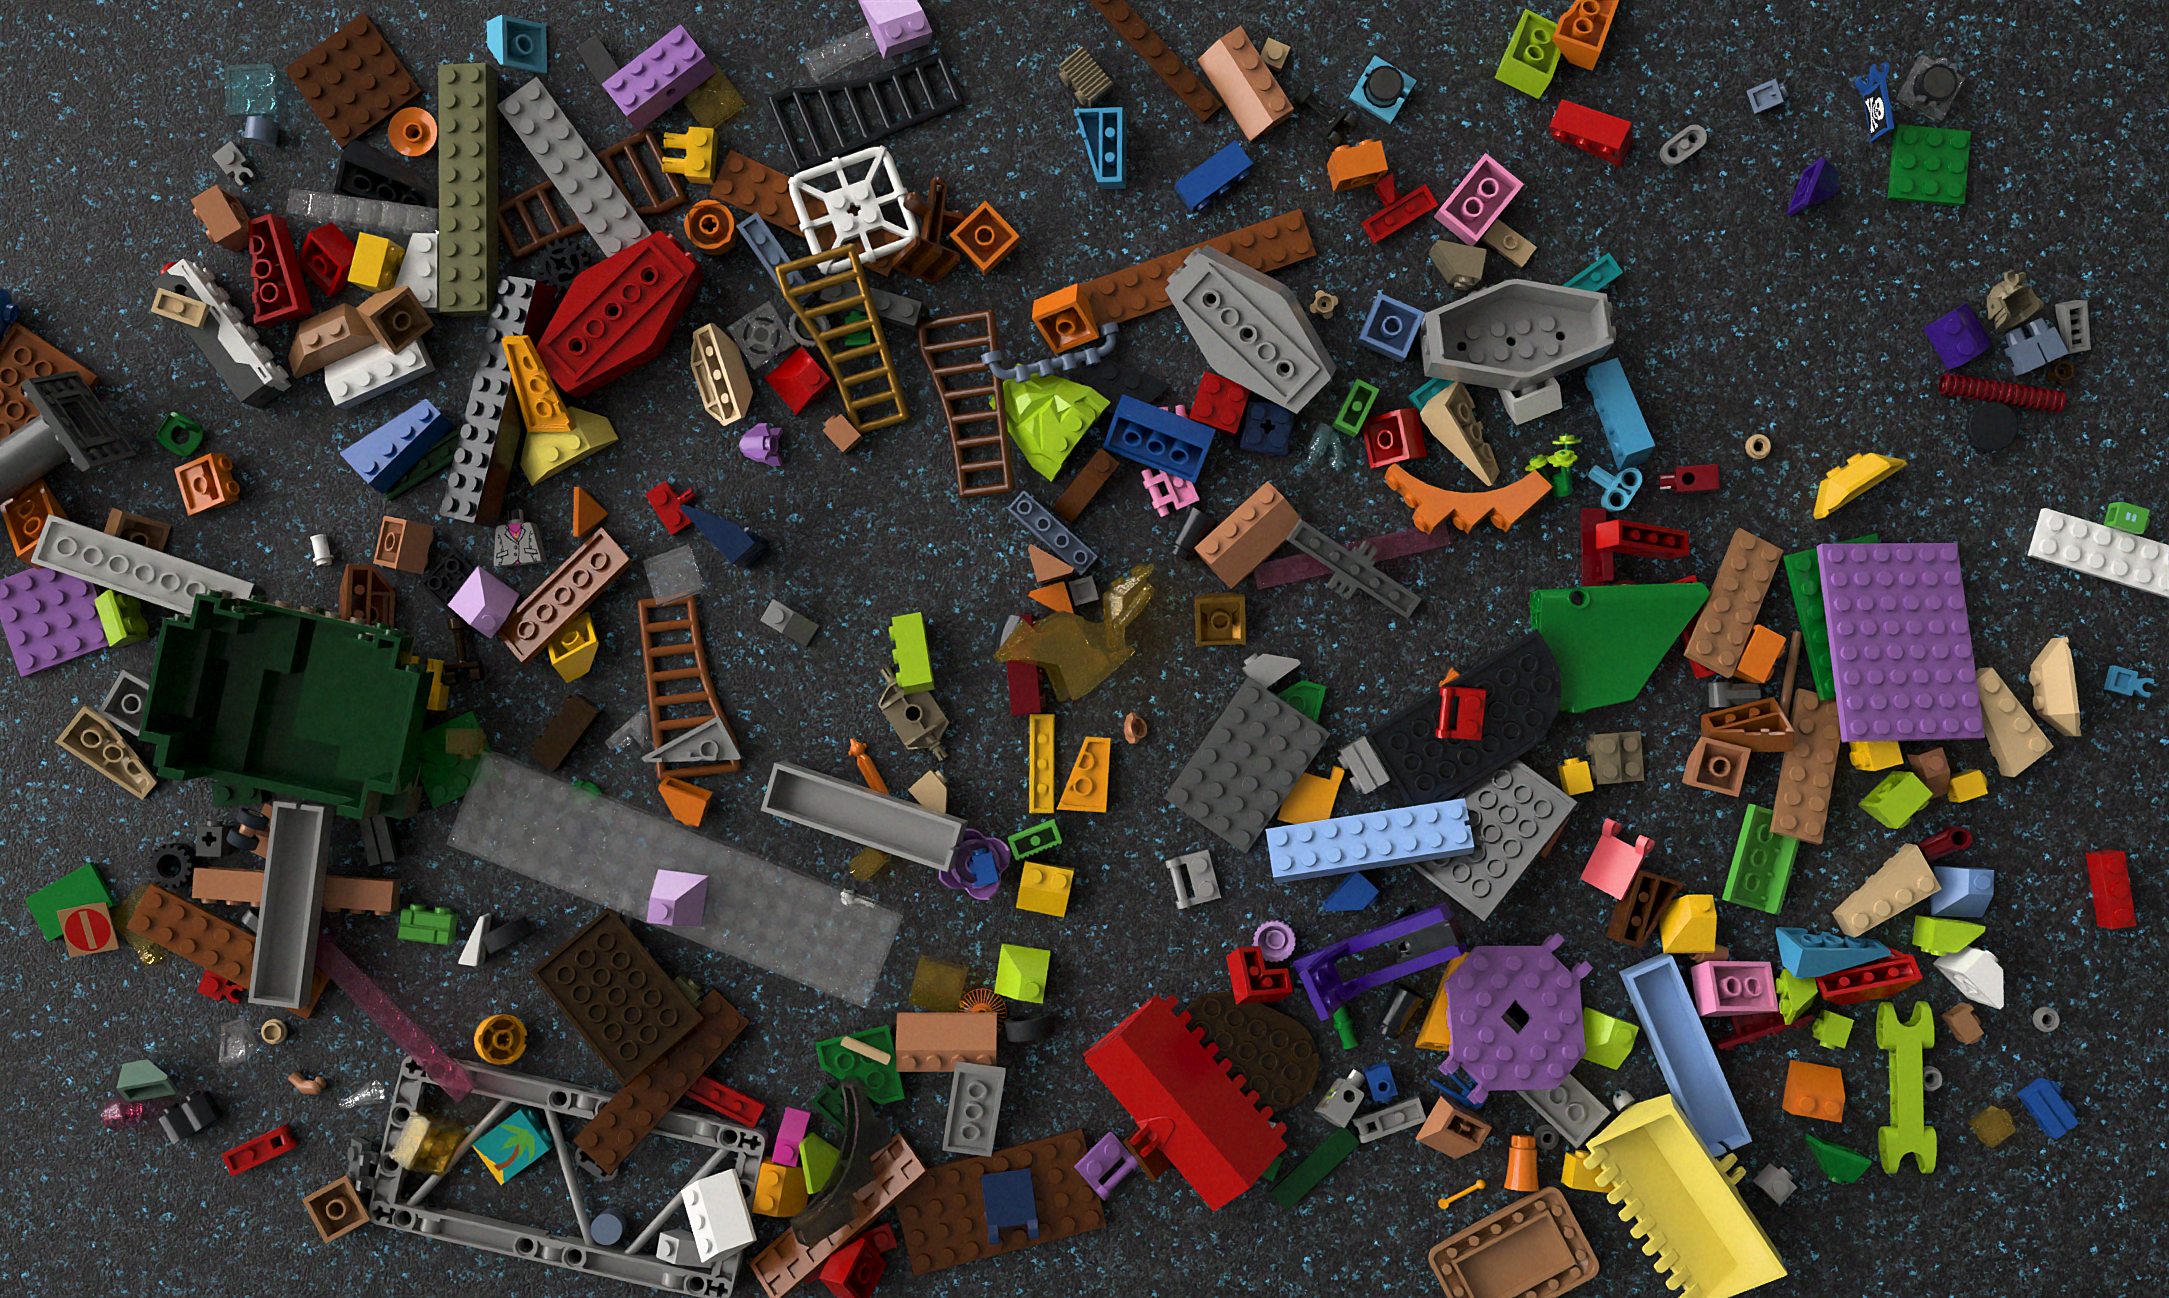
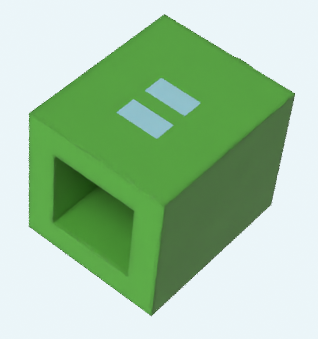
[2103,502,2150,535]

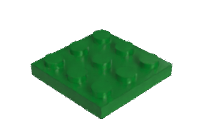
[1888,124,1971,206]
[416,711,503,809]

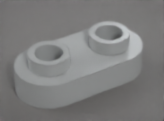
[1660,125,1707,166]

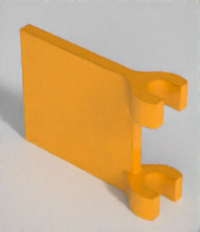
[1277,765,1344,824]

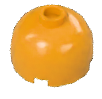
[474,1014,527,1065]

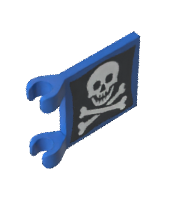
[1855,62,1894,142]

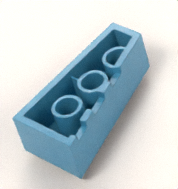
[1585,357,1655,472]

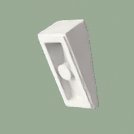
[459,914,492,966]

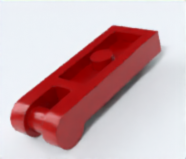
[221,1123,298,1177]

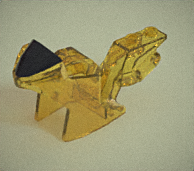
[993,563,1155,702]

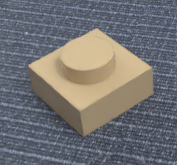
[1260,37,1290,72]

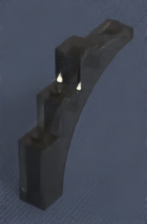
[790,1076,892,1248]

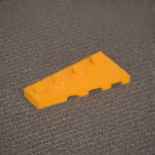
[501,335,576,432]

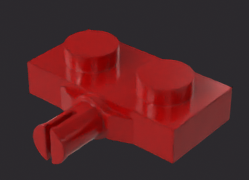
[645,481,697,536]

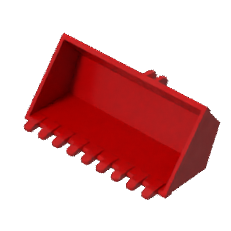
[1083,994,1287,1211]

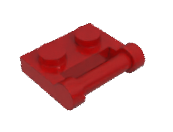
[1435,686,1486,740]

